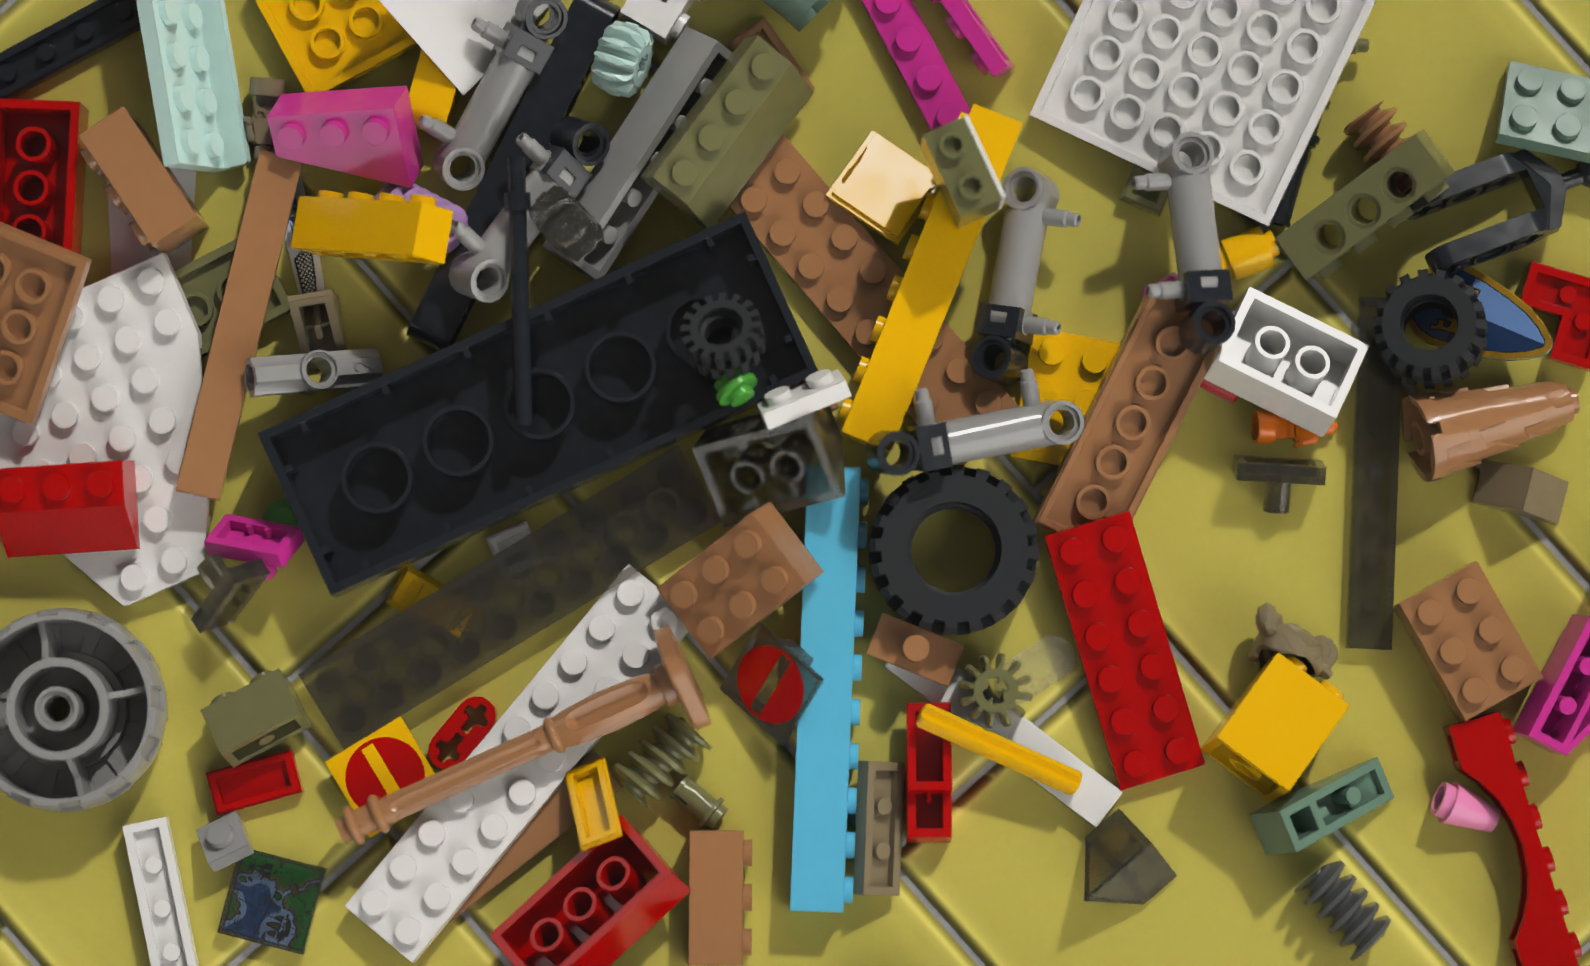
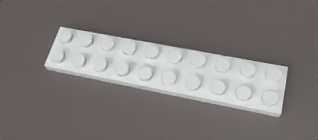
[345,563,689,963]

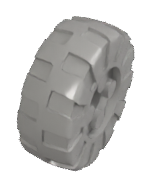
[0,608,168,812]

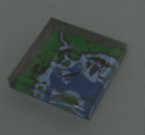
[217,849,327,955]

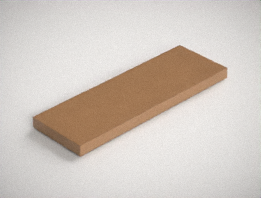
[1032,283,1220,532]

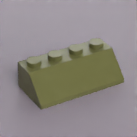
[640,36,814,229]

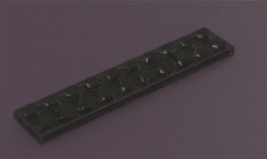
[298,444,723,750]

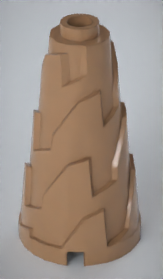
[1401,381,1580,482]

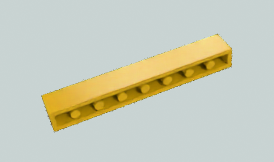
[836,104,1023,455]

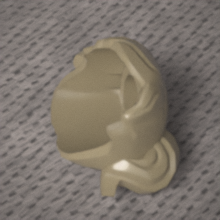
[1247,602,1339,680]

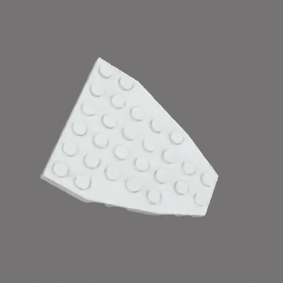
[0,253,211,607]

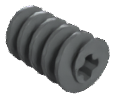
[1294,860,1391,961]

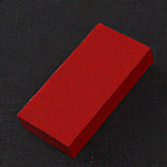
[206,749,304,816]

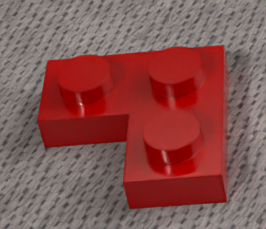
[1519,261,1590,372]

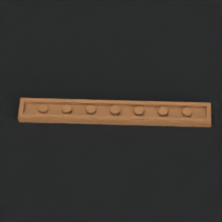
[176,149,303,502]

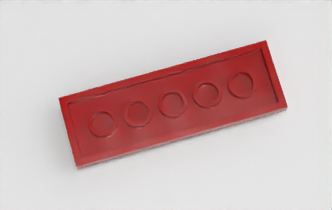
[1043,510,1205,790]

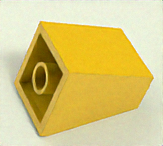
[1201,652,1350,802]

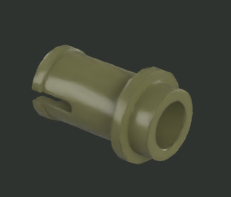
[670,775,728,830]

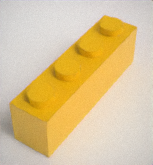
[290,190,453,264]

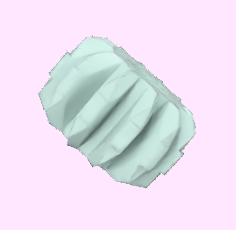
[591,20,655,98]

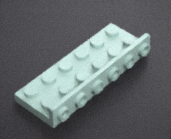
[136,0,251,173]

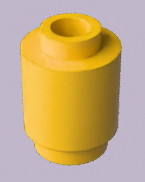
[1219,225,1280,281]

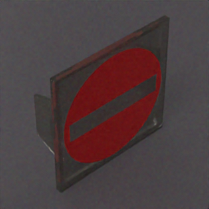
[720,623,824,746]

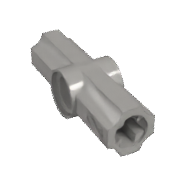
[244,348,383,397]

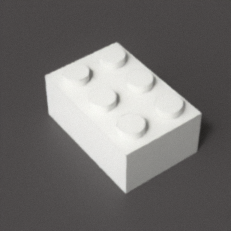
[1204,287,1369,438]

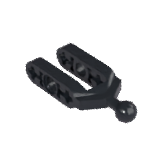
[1403,149,1590,276]

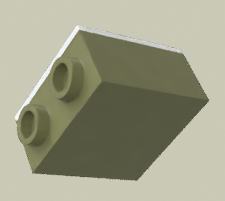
[920,114,1006,229]

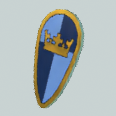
[1408,267,1553,361]

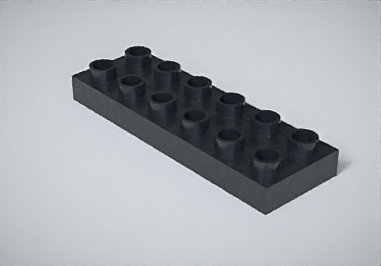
[258,212,818,598]

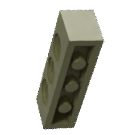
[1275,130,1455,281]

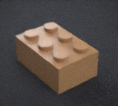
[79,106,209,254]
[656,501,824,659]
[1392,561,1543,722]

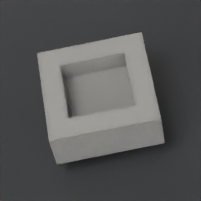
[196,810,255,872]

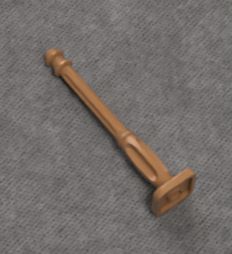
[335,625,712,845]

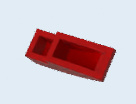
[906,702,952,843]

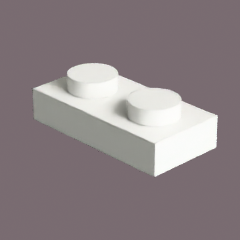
[756,369,851,430]

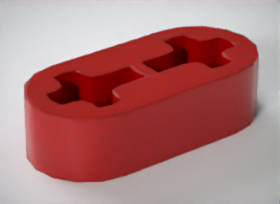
[428,696,498,770]

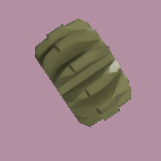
[957,653,1033,728]

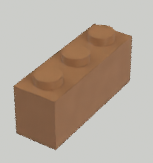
[689,830,752,965]

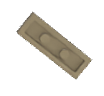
[853,761,905,896]

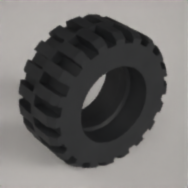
[869,464,1039,636]

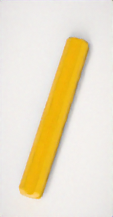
[916,704,1083,795]

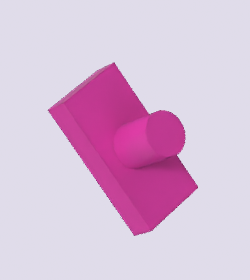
[204,514,305,581]

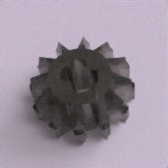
[529,185,604,261]

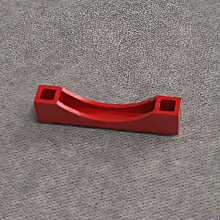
[1443,712,1582,966]

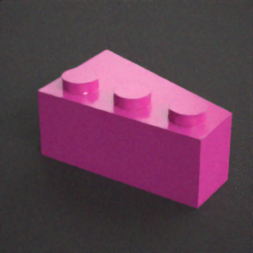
[267,85,424,188]

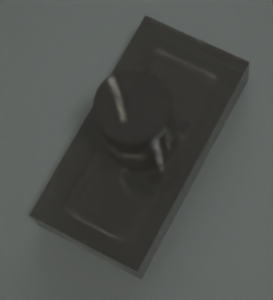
[1233,455,1326,514]
[191,554,270,633]

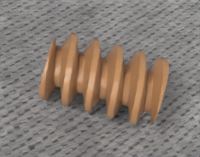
[1343,101,1413,193]

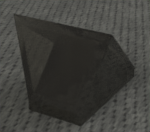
[1084,808,1177,905]

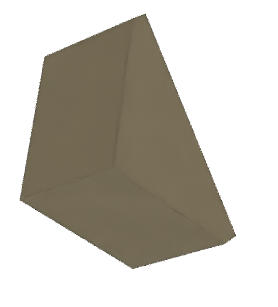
[288,289,347,369]
[1471,460,1569,525]

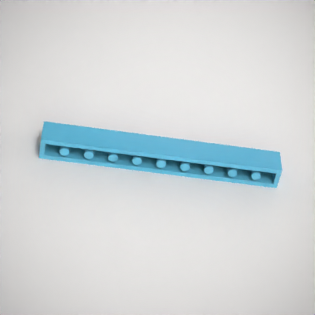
[790,465,869,913]

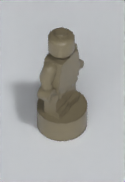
[243,77,285,160]

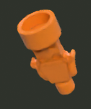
[1251,409,1338,448]

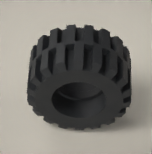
[1373,269,1488,389]

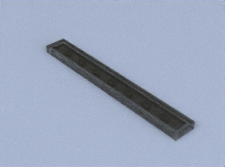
[1346,297,1402,650]

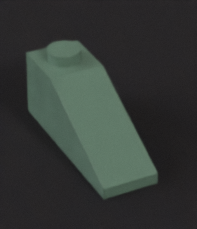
[1249,757,1394,855]

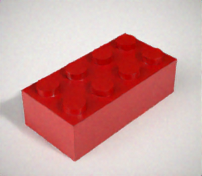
[0,98,89,255]
[489,814,691,966]

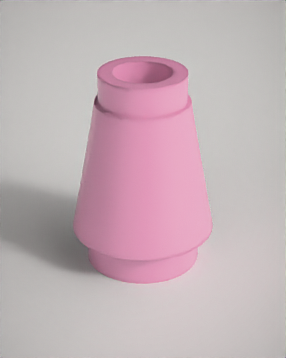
[1430,781,1500,833]

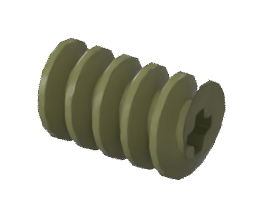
[613,713,712,810]

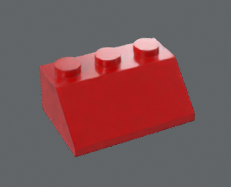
[0,460,140,558]

